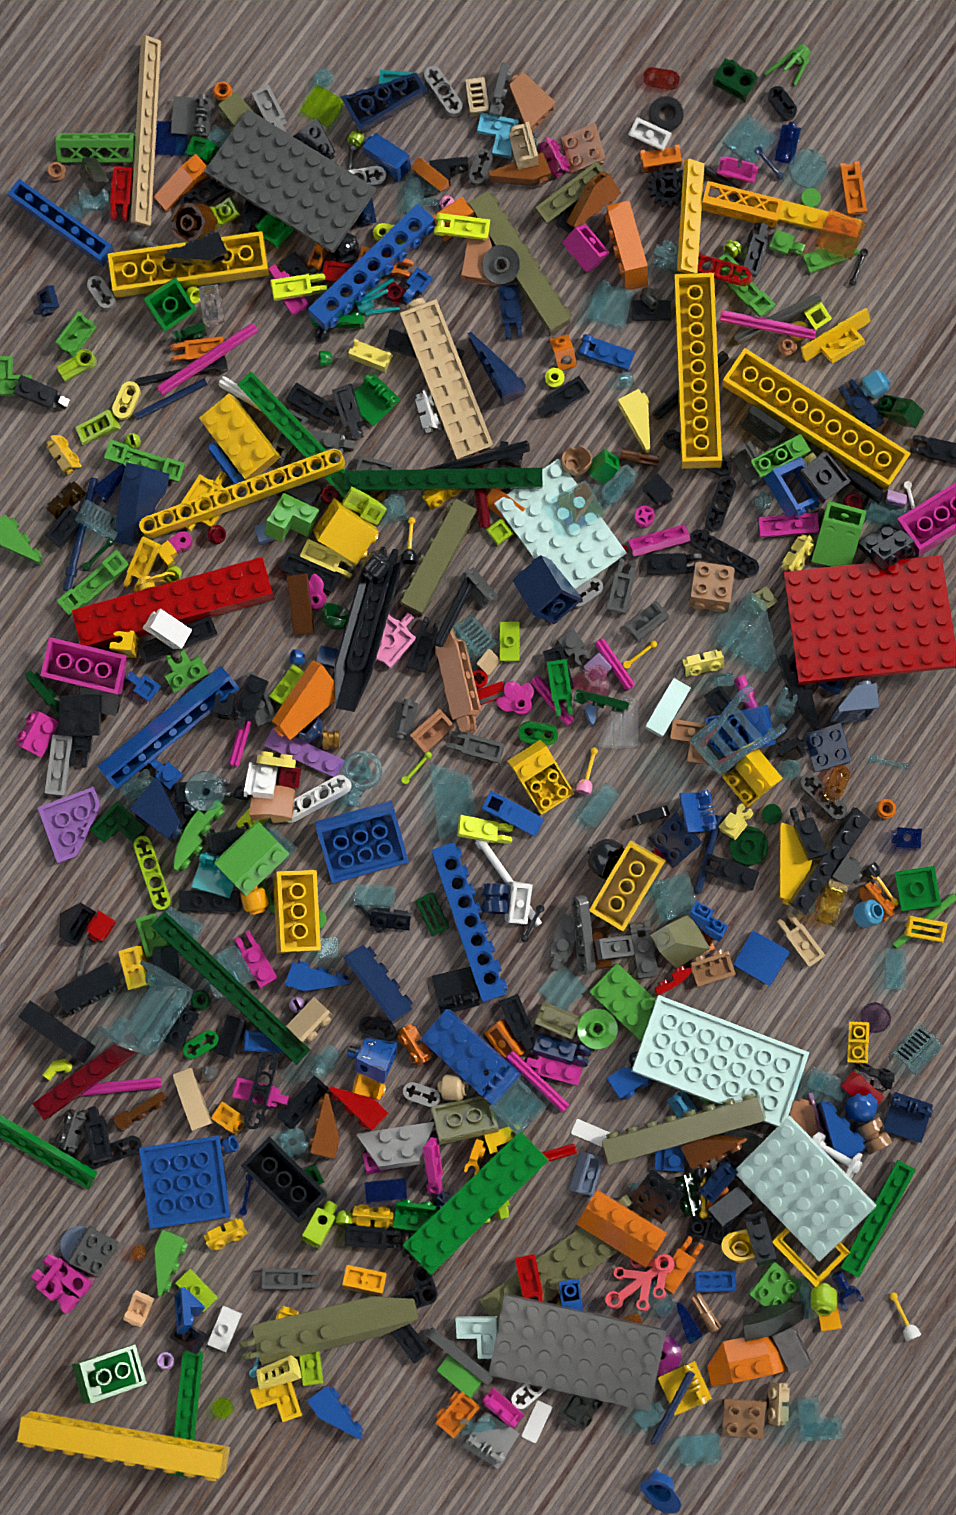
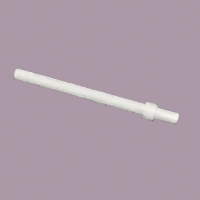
[475,840,542,927]

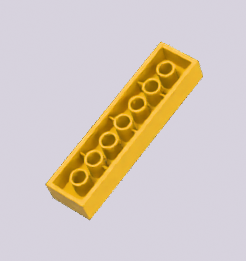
[108,231,269,298]

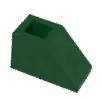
[876,394,925,428]

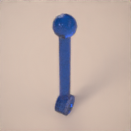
[239,1174,253,1216]

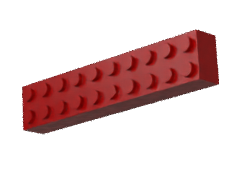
[71,557,275,649]

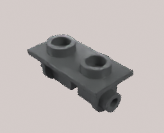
[458,567,499,609]
[390,699,418,742]
[58,1109,87,1152]

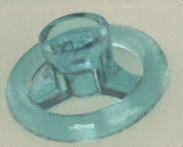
[343,751,382,790]

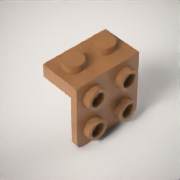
[689,562,735,613]

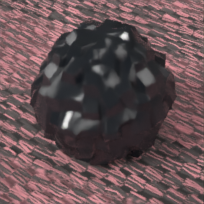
[329,233,359,263]

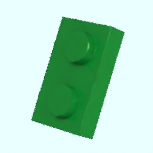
[255,213,294,248]
[393,1199,436,1233]

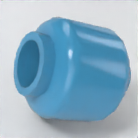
[860,370,891,399]
[853,900,884,928]

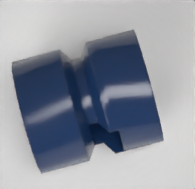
[482,883,509,914]

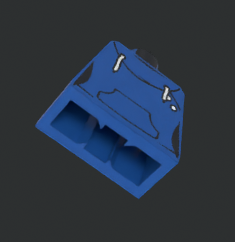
[347,1038,397,1084]

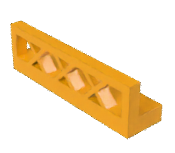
[701,181,783,229]

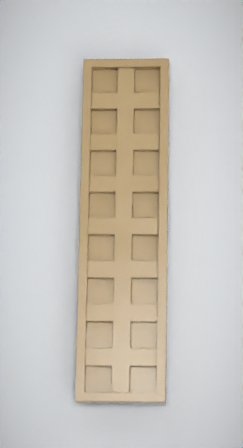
[400,299,493,460]

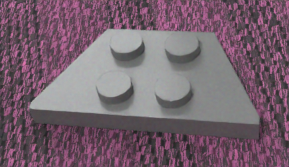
[357,1122,435,1170]

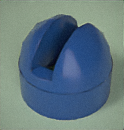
[289,649,305,666]
[221,1136,239,1153]

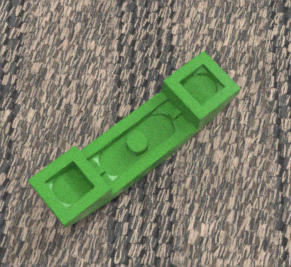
[718,252,776,318]
[104,439,185,482]
[57,550,129,616]

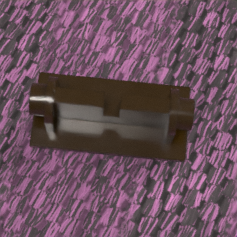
[46,481,86,519]

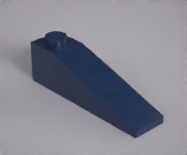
[468,332,526,405]
[114,462,170,546]

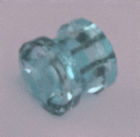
[340,788,363,808]

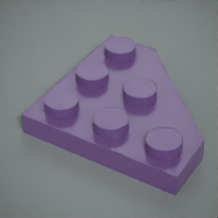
[38,787,101,864]

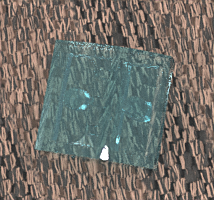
[207,944,255,1000]

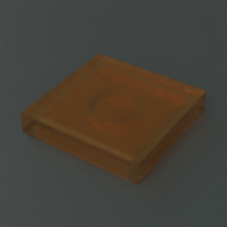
[815,209,866,260]

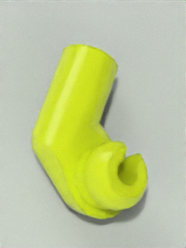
[43,1059,73,1081]

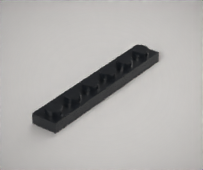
[788,807,870,915]

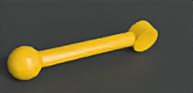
[623,640,657,669]

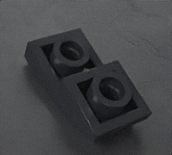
[686,1215,733,1245]

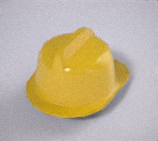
[721,1229,755,1263]

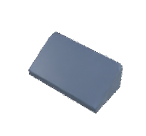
[569,1151,605,1197]

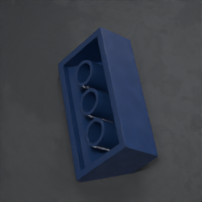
[343,944,413,1024]

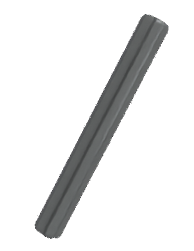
[733,293,822,345]

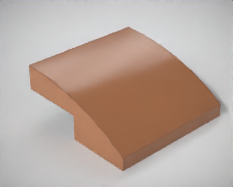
[249,785,295,823]

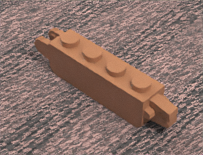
[435,627,481,733]

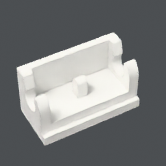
[143,609,192,649]

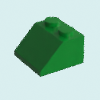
[143,277,197,332]

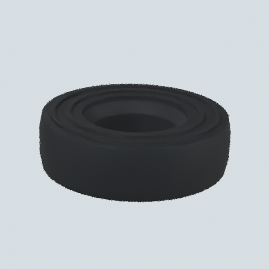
[649,96,684,132]

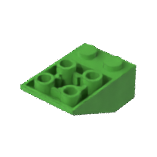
[811,501,867,567]

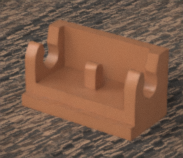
[410,709,454,753]

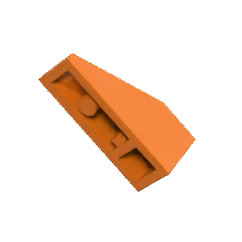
[154,154,209,212]

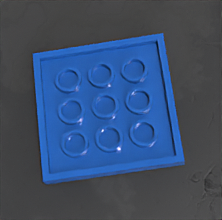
[139,1136,231,1229]

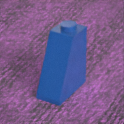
[363,133,411,182]

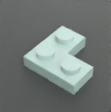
[456,1316,498,1359]

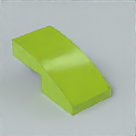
[342,486,387,525]

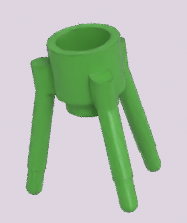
[765,44,811,86]

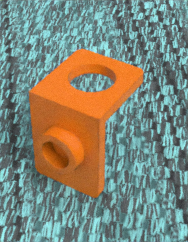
[550,334,577,370]

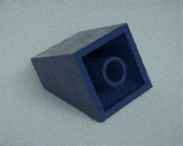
[512,555,583,625]
[130,778,184,843]

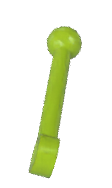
[401,751,432,784]

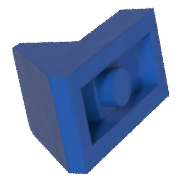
[174,1287,205,1334]

